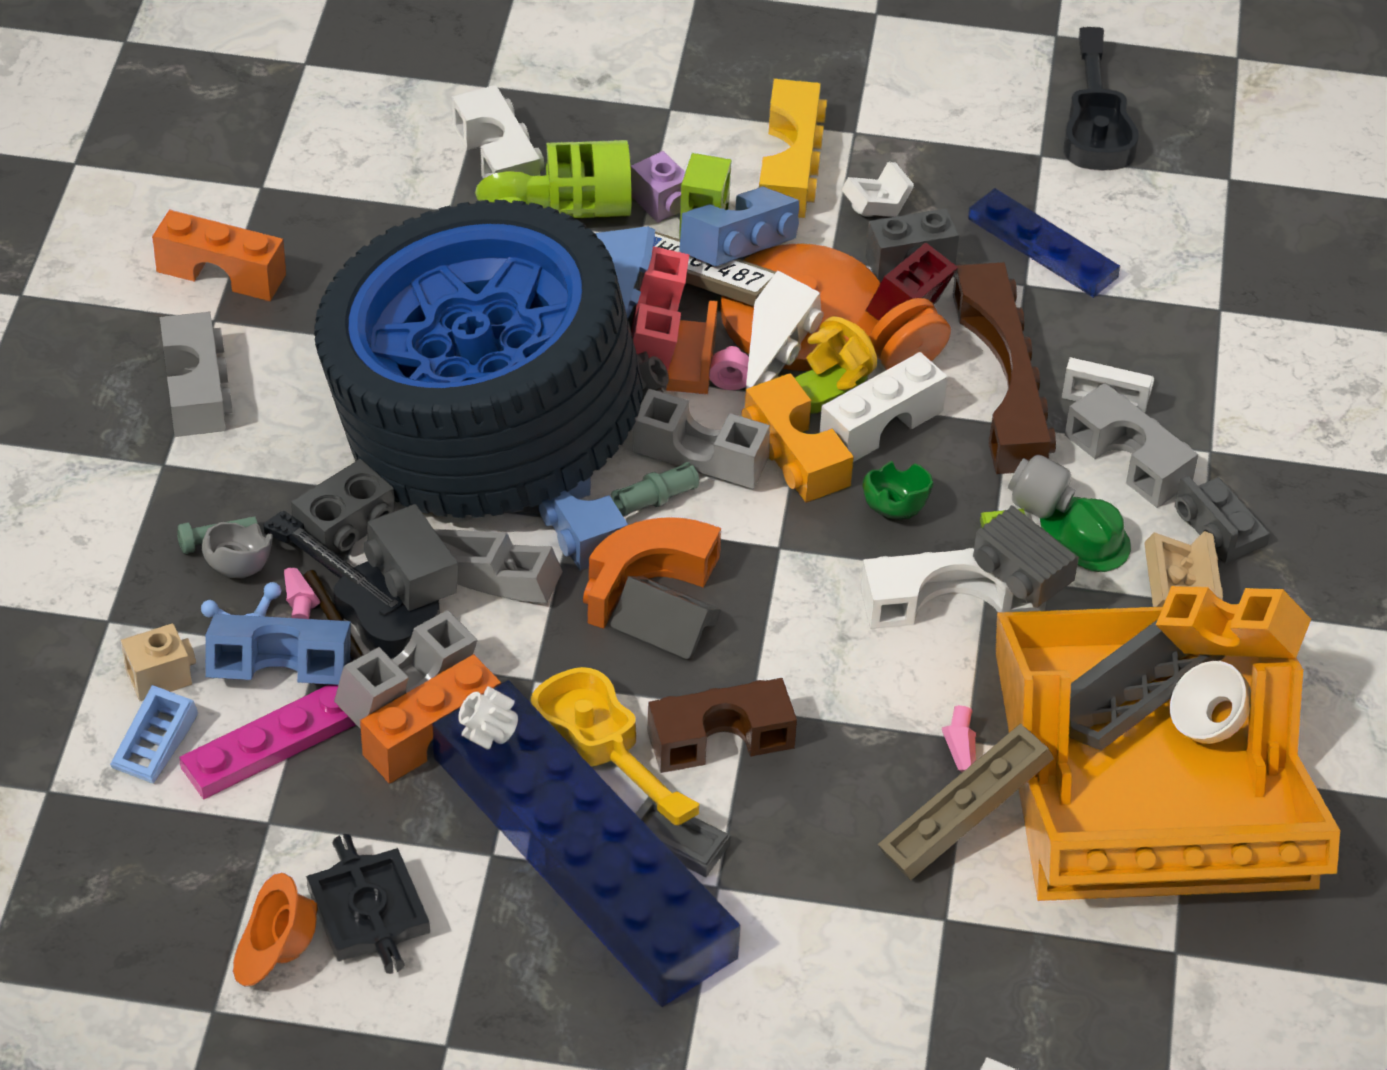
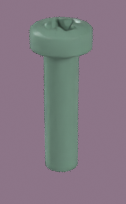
[177,516,258,554]

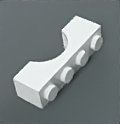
[861,548,1046,629]

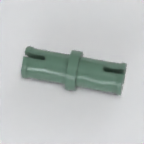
[611,462,699,517]

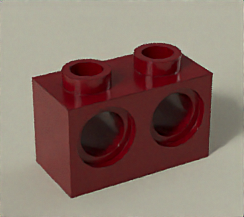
[865,243,958,321]

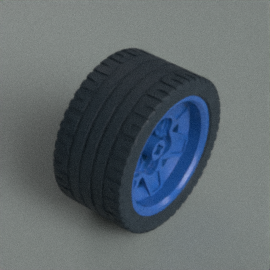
[314,200,643,518]

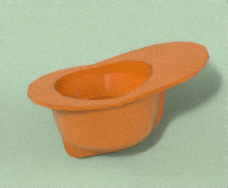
[233,873,318,987]

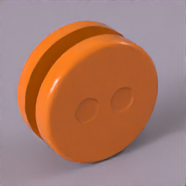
[869,298,951,370]

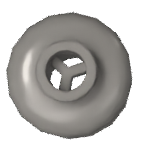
[1008,455,1076,519]

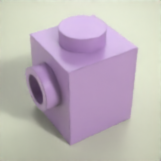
[631,151,685,223]

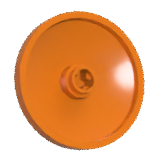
[721,244,880,371]

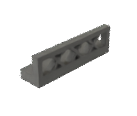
[1069,619,1225,751]

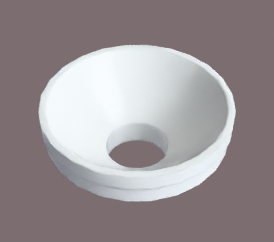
[1170,661,1251,744]

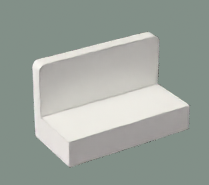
[1062,357,1154,413]

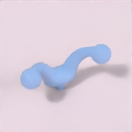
[201,582,281,617]

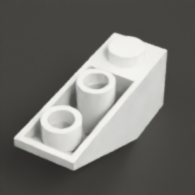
[746,270,823,388]

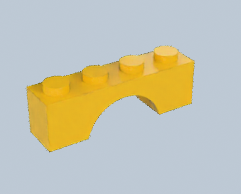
[759,79,827,218]

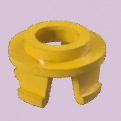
[806,316,877,390]

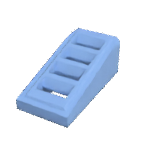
[110,685,198,784]

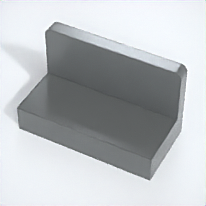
[611,576,722,659]

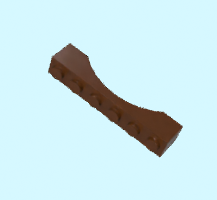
[952,262,1056,474]

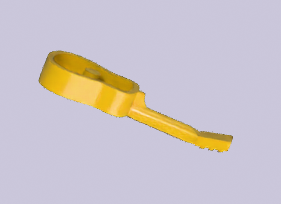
[531,667,699,825]

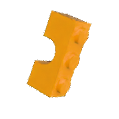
[741,373,854,503]
[1156,586,1311,659]

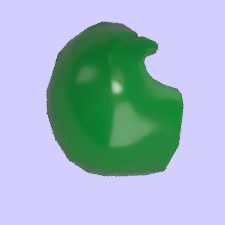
[862,461,934,520]

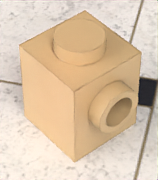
[121,623,196,701]

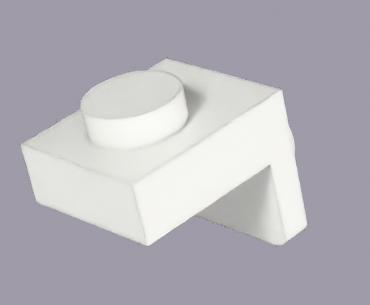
[841,162,914,217]

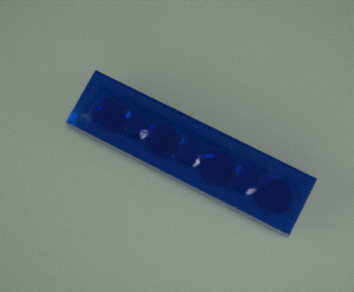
[968,188,1120,298]

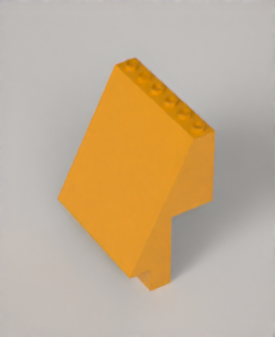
[996,604,1340,901]

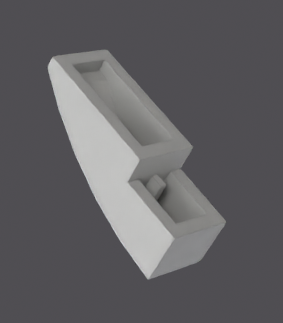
[434,529,563,603]

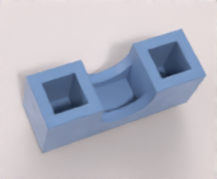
[679,186,800,266]
[539,477,628,571]
[205,614,351,685]

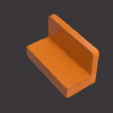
[666,301,718,394]

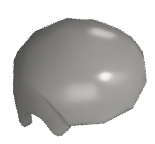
[202,522,273,578]

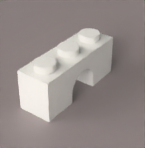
[452,85,545,179]
[820,352,948,462]

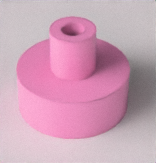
[710,346,749,391]

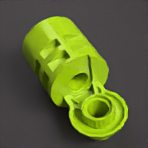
[475,140,632,218]

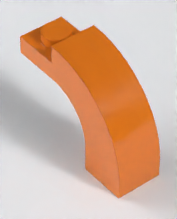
[583,517,722,629]

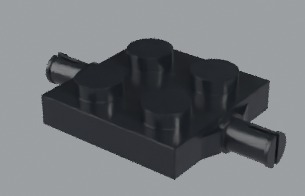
[306,834,430,974]

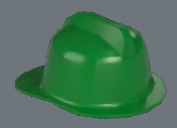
[1040,497,1131,572]

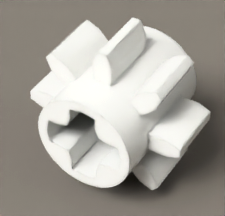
[458,686,518,750]

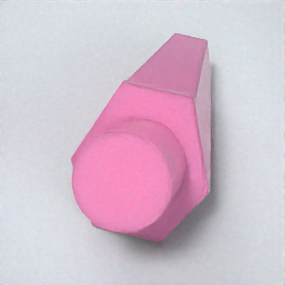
[284,568,320,619]
[942,705,976,772]

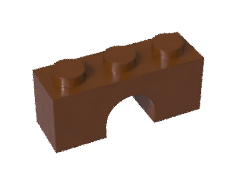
[647,678,797,773]

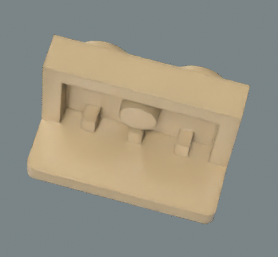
[1144,531,1223,607]

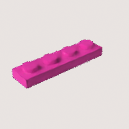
[179,684,356,800]

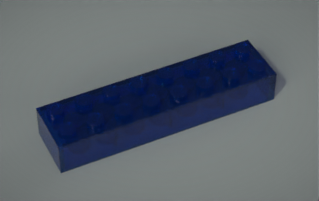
[432,680,741,1008]

